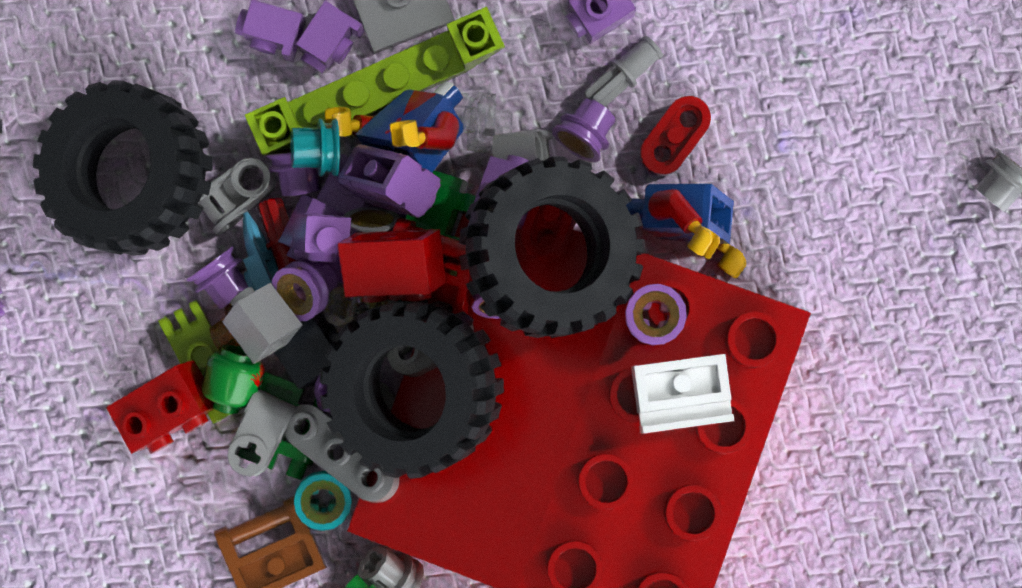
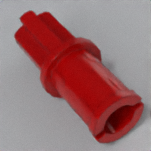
[258,198,296,271]

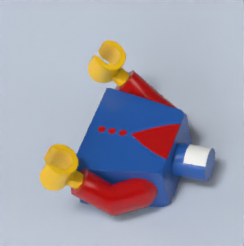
[325,81,464,172]
[626,184,746,279]

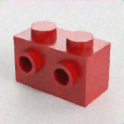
[338,229,446,303]
[106,360,214,454]

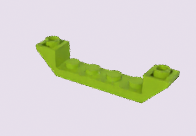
[245,6,505,156]

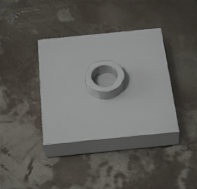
[353,0,455,54]

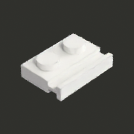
[631,354,734,433]

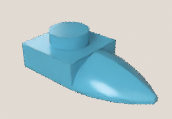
[243,212,278,291]

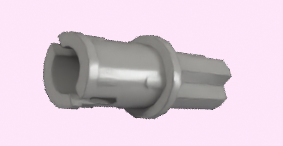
[584,36,663,107]

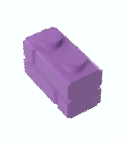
[338,144,441,218]

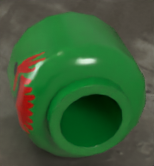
[201,345,264,414]

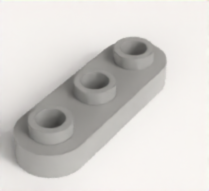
[285,405,399,503]

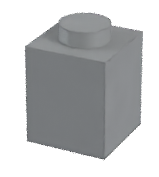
[222,283,302,364]

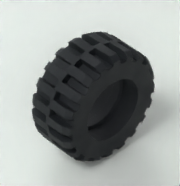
[33,80,213,256]
[459,156,645,338]
[320,299,504,479]

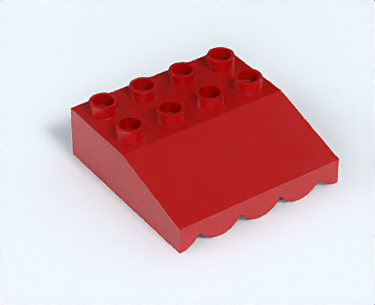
[347,213,811,588]

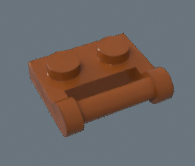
[214,495,327,588]

